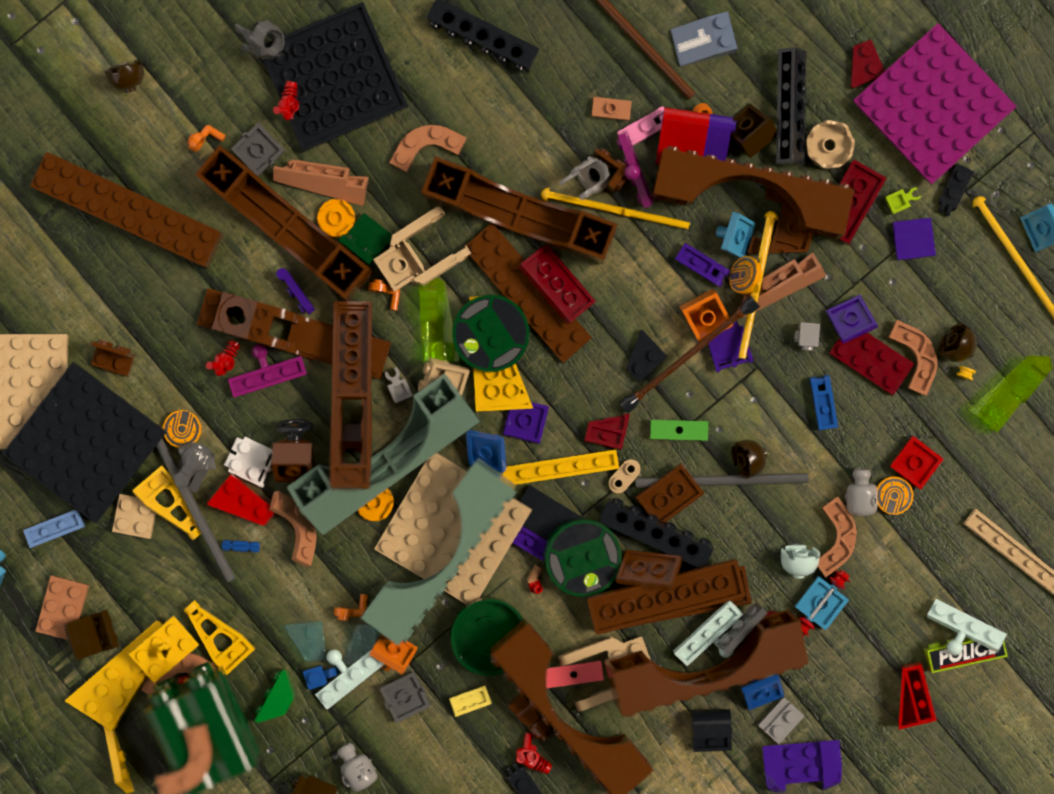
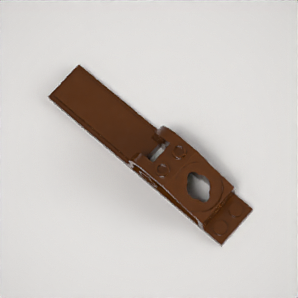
[197,288,391,379]
[330,301,372,489]

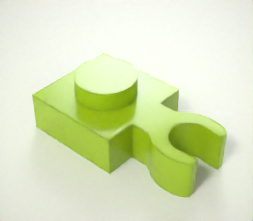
[885,187,921,215]

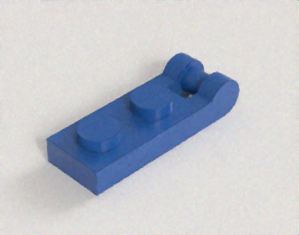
[809,374,838,430]

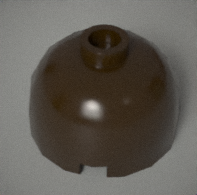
[104,60,144,93]
[938,323,977,362]
[731,439,767,479]

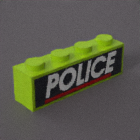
[924,637,1008,673]

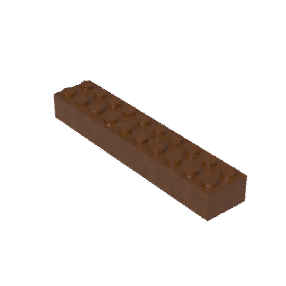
[30,152,224,269]

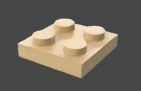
[112,494,159,539]

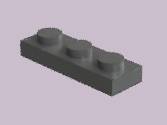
[717,602,768,655]

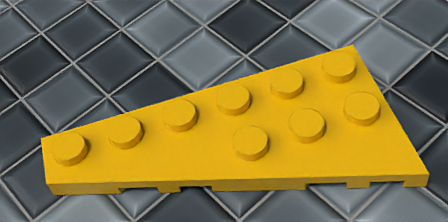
[469,296,533,412]
[65,621,163,731]

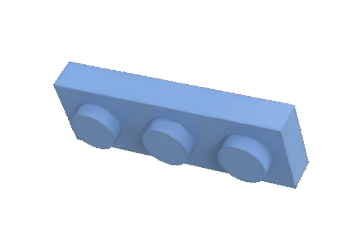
[23,509,85,548]

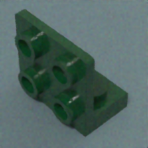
[339,213,392,266]

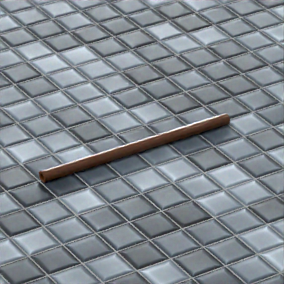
[595,0,696,99]

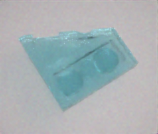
[285,621,326,662]
[343,624,378,665]

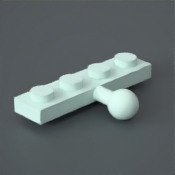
[927,599,1007,656]
[673,601,743,666]
[315,649,384,709]

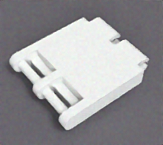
[224,437,272,488]

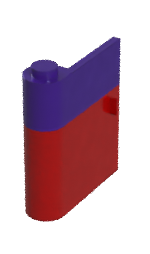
[655,107,736,165]

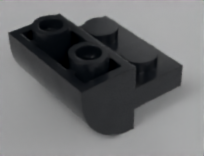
[691,709,732,752]

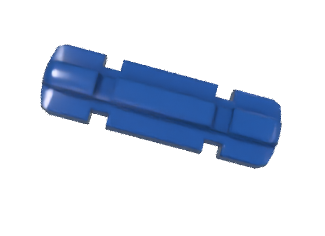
[222,540,260,552]

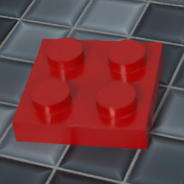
[889,436,944,490]

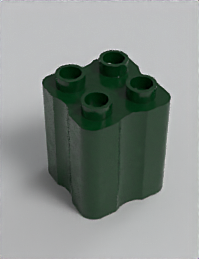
[144,662,261,794]

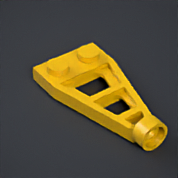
[132,466,201,540]
[183,600,256,675]

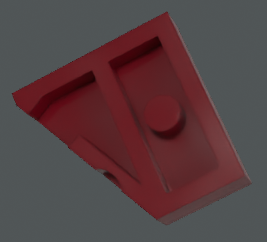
[850,39,885,89]
[584,413,630,450]

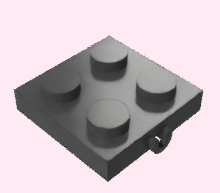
[231,123,285,177]
[379,671,431,723]

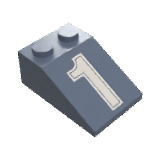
[671,12,737,67]

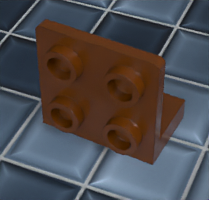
[91,339,135,377]

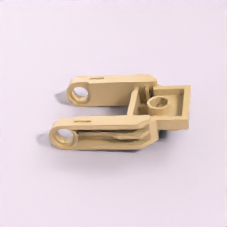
[373,206,472,292]
[557,636,651,712]

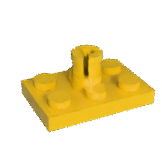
[129,615,199,683]

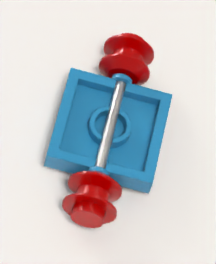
[794,569,851,637]

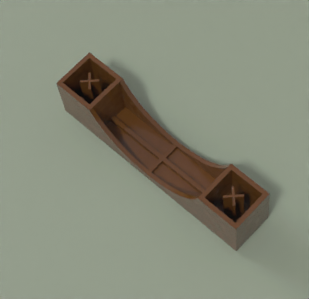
[195,145,373,301]
[652,146,854,239]
[421,156,618,265]
[604,609,809,717]
[490,619,654,794]

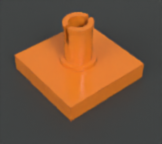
[369,634,418,674]

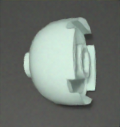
[781,545,820,579]

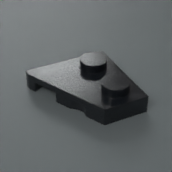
[626,329,667,382]

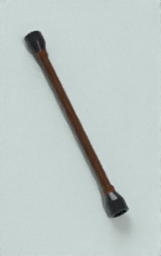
[619,295,760,414]

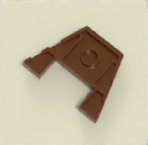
[747,187,813,254]

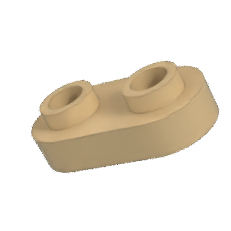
[609,459,641,493]

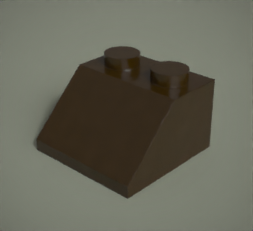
[730,103,777,159]

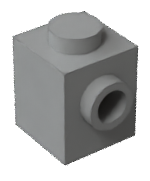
[794,322,820,351]

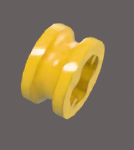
[956,366,976,381]

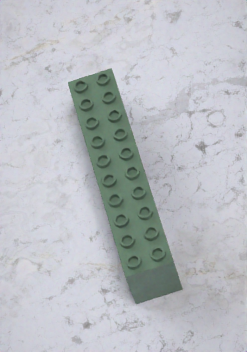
[287,373,480,535]
[361,458,516,646]

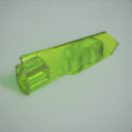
[419,277,459,362]
[969,356,1053,434]

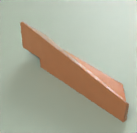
[273,160,368,206]
[738,253,826,317]

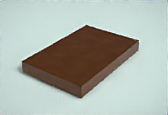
[635,462,705,523]
[616,550,682,590]

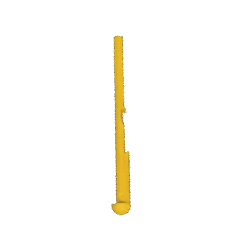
[541,187,690,229]
[972,196,1054,319]
[738,211,779,359]

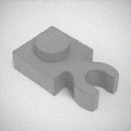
[385,367,413,404]

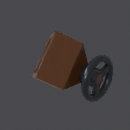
[271,419,315,482]

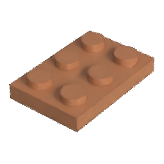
[36,575,89,640]

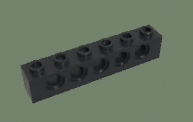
[426,0,539,72]
[776,47,807,167]
[598,497,714,568]

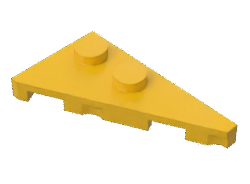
[104,726,134,794]

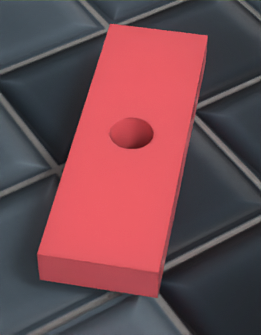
[546,660,604,688]

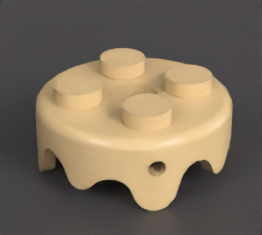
[806,120,855,169]

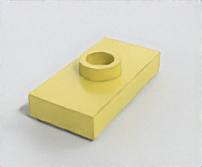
[449,685,492,717]

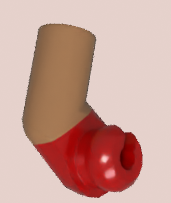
[527,565,543,594]

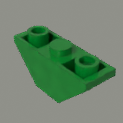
[254,668,296,723]

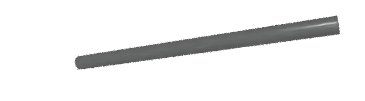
[156,439,236,583]
[635,473,808,488]

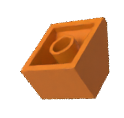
[679,289,734,342]

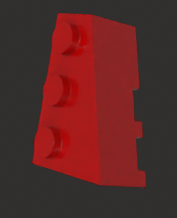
[207,474,276,526]
[898,661,937,730]

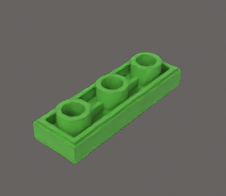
[650,420,708,441]

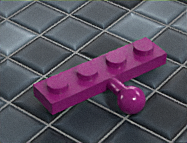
[617,132,654,208]
[228,344,308,398]

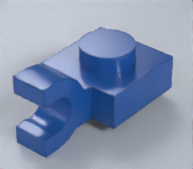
[303,665,339,690]

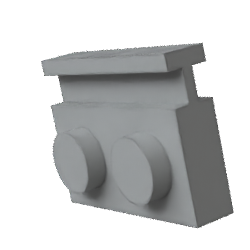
[758,697,804,744]

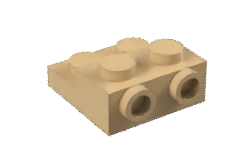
[418,358,470,396]

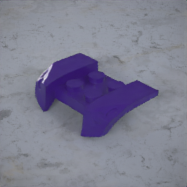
[762,740,842,793]

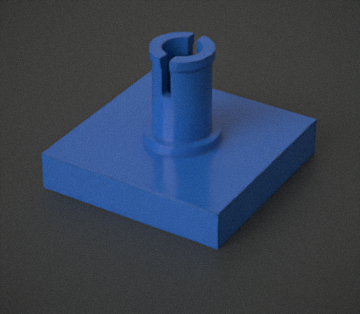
[466,430,506,473]
[742,675,784,711]

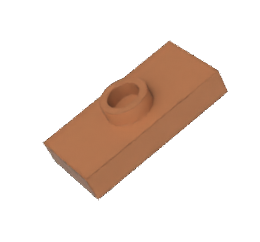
[591,97,632,121]

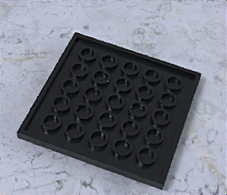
[264,2,409,153]
[2,361,167,523]

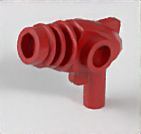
[273,81,299,121]
[206,339,240,376]
[516,733,552,774]

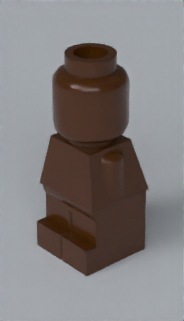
[508,694,551,741]

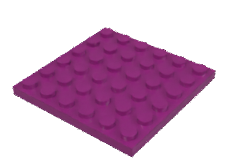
[853,23,1017,185]

